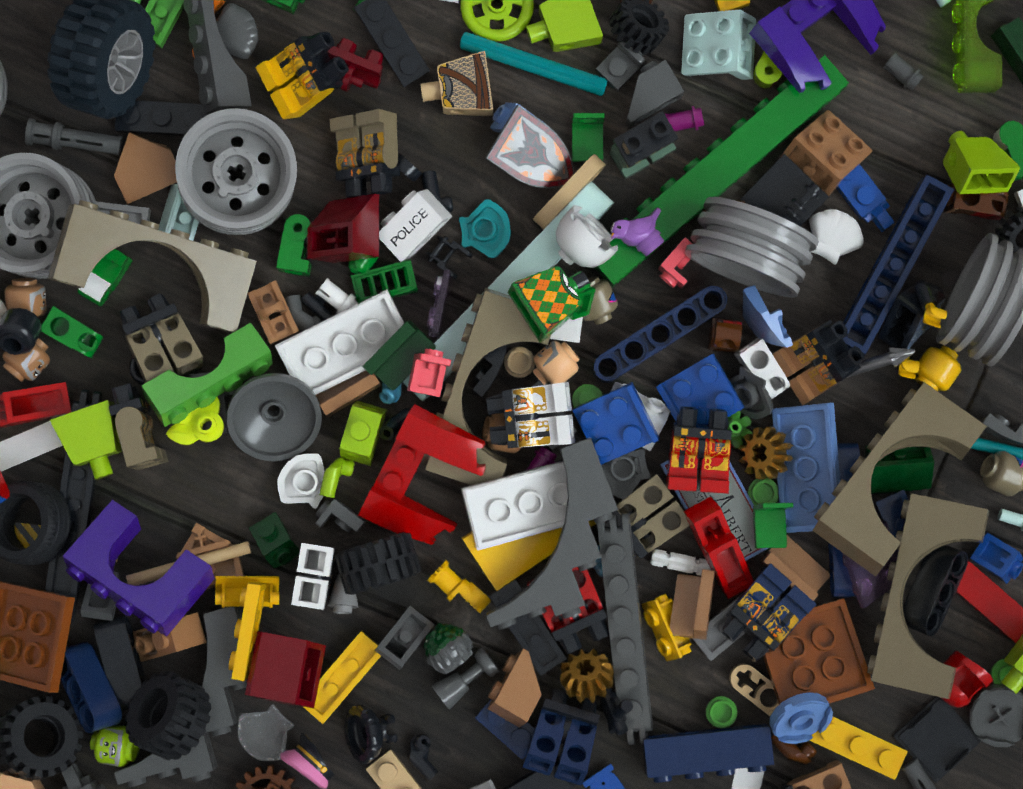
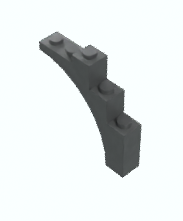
[486,438,618,630]
[114,607,247,788]

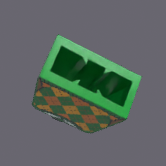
[507,266,590,343]

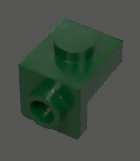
[249,512,300,568]

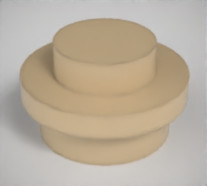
[504,347,535,378]

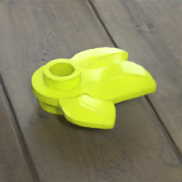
[166,397,224,445]

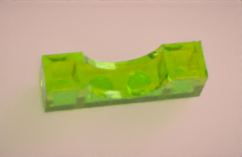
[952,0,1002,93]

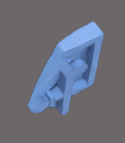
[743,285,793,348]

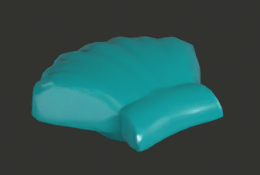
[459,199,511,258]

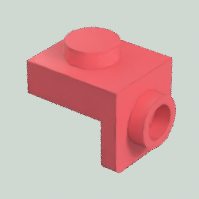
[407,349,451,397]

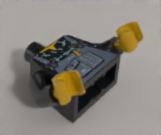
[878,280,947,379]

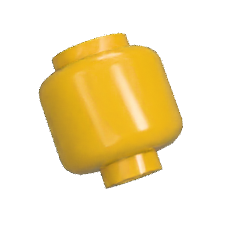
[915,345,961,391]

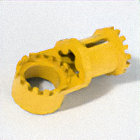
[427,560,492,613]

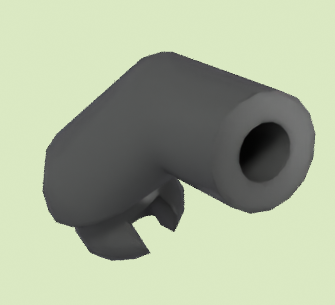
[285,295,321,332]

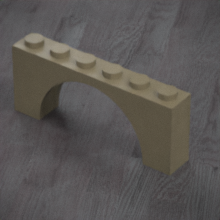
[48,200,257,333]
[422,288,551,485]
[812,382,987,577]
[867,493,989,699]

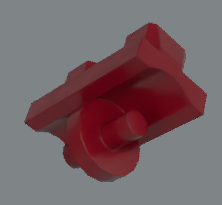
[327,38,384,92]

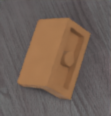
[316,371,382,417]
[760,535,830,601]
[670,569,715,640]

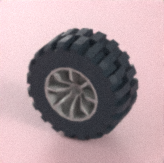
[47,0,155,119]

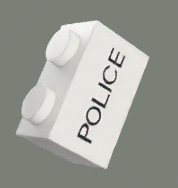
[379,189,453,262]

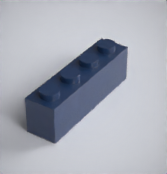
[642,723,774,783]

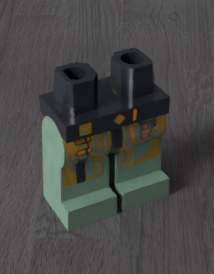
[609,111,678,180]

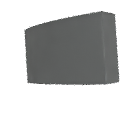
[979,413,1023,446]

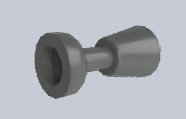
[432,647,501,710]

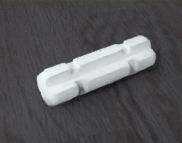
[650,549,711,576]

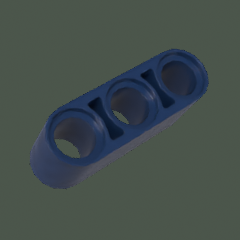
[60,642,122,733]

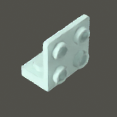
[681,9,756,80]

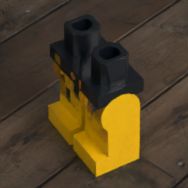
[255,32,349,119]

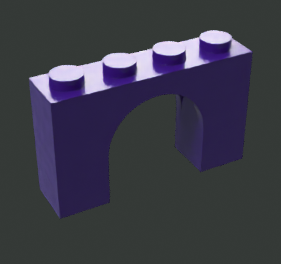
[63,500,215,637]

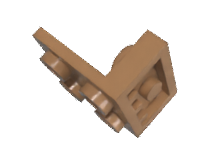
[778,110,872,196]

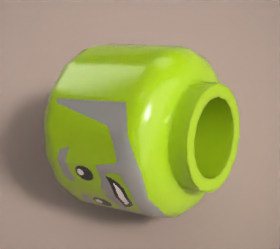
[90,724,140,767]

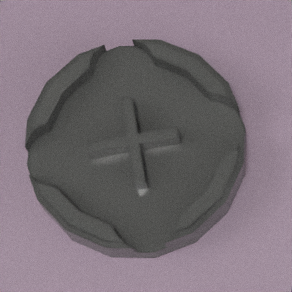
[969,684,1023,747]

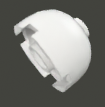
[556,205,618,268]

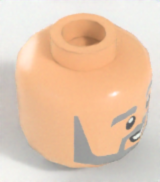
[533,341,580,385]

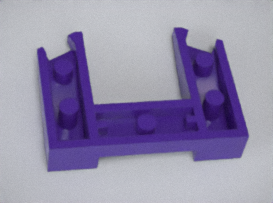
[749,0,886,93]

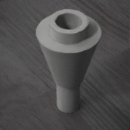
[327,573,359,614]

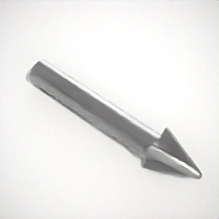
[846,348,915,378]

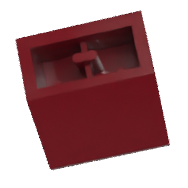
[307,194,379,263]
[245,631,326,708]

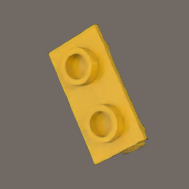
[215,576,279,608]
[641,594,692,661]

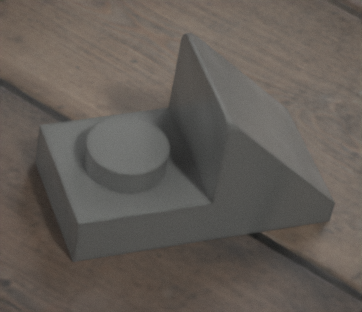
[375,606,434,670]

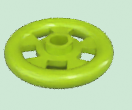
[460,0,534,42]

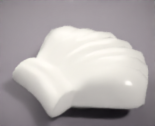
[809,209,864,265]
[277,453,325,509]

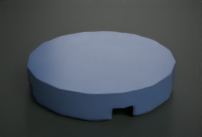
[769,692,833,744]

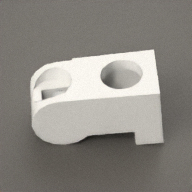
[734,338,790,400]

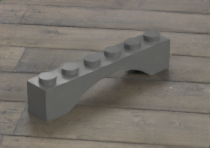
[184,0,251,115]

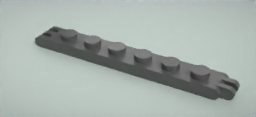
[597,513,653,745]

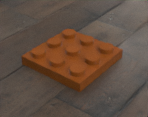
[0,581,75,693]
[763,598,875,705]

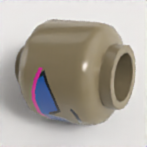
[582,276,618,325]
[980,451,1023,497]

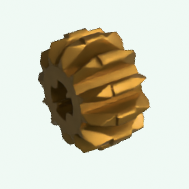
[738,427,793,480]
[560,648,614,704]

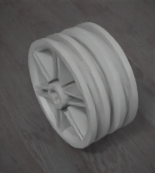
[175,108,297,235]
[0,153,98,279]
[684,197,819,298]
[936,233,1023,367]

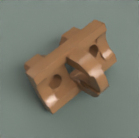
[247,280,300,345]

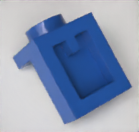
[970,532,1023,584]

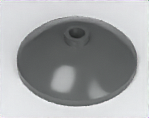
[227,373,322,461]

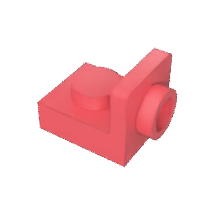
[658,237,692,289]

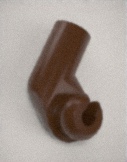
[771,735,817,764]

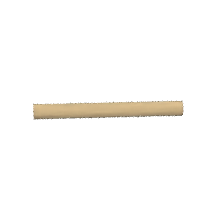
[126,541,251,586]

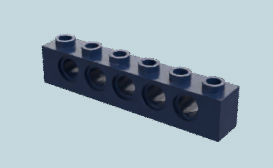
[842,174,954,355]

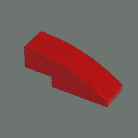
[0,382,71,428]
[683,496,754,599]

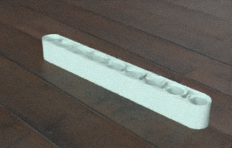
[403,181,614,402]

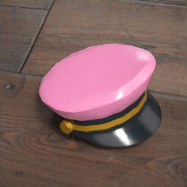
[280,733,335,789]

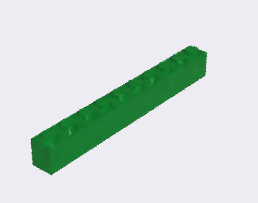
[594,55,849,288]

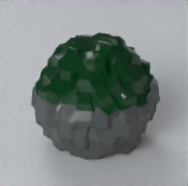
[424,623,473,674]

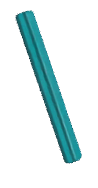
[460,32,607,96]

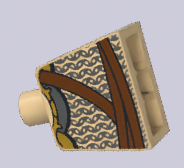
[420,51,493,116]

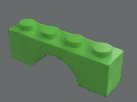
[141,323,273,427]

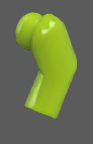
[319,457,355,498]

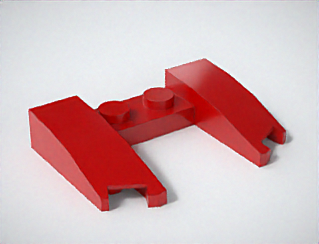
[358,404,486,545]

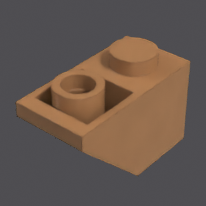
[133,612,207,662]
[487,649,542,728]

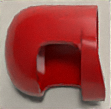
[941,650,993,708]

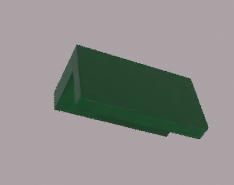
[991,17,1023,84]
[362,320,436,390]
[865,445,934,494]

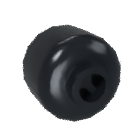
[0,308,42,355]

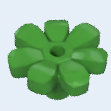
[728,411,752,449]

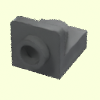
[595,41,645,92]
[315,499,367,533]

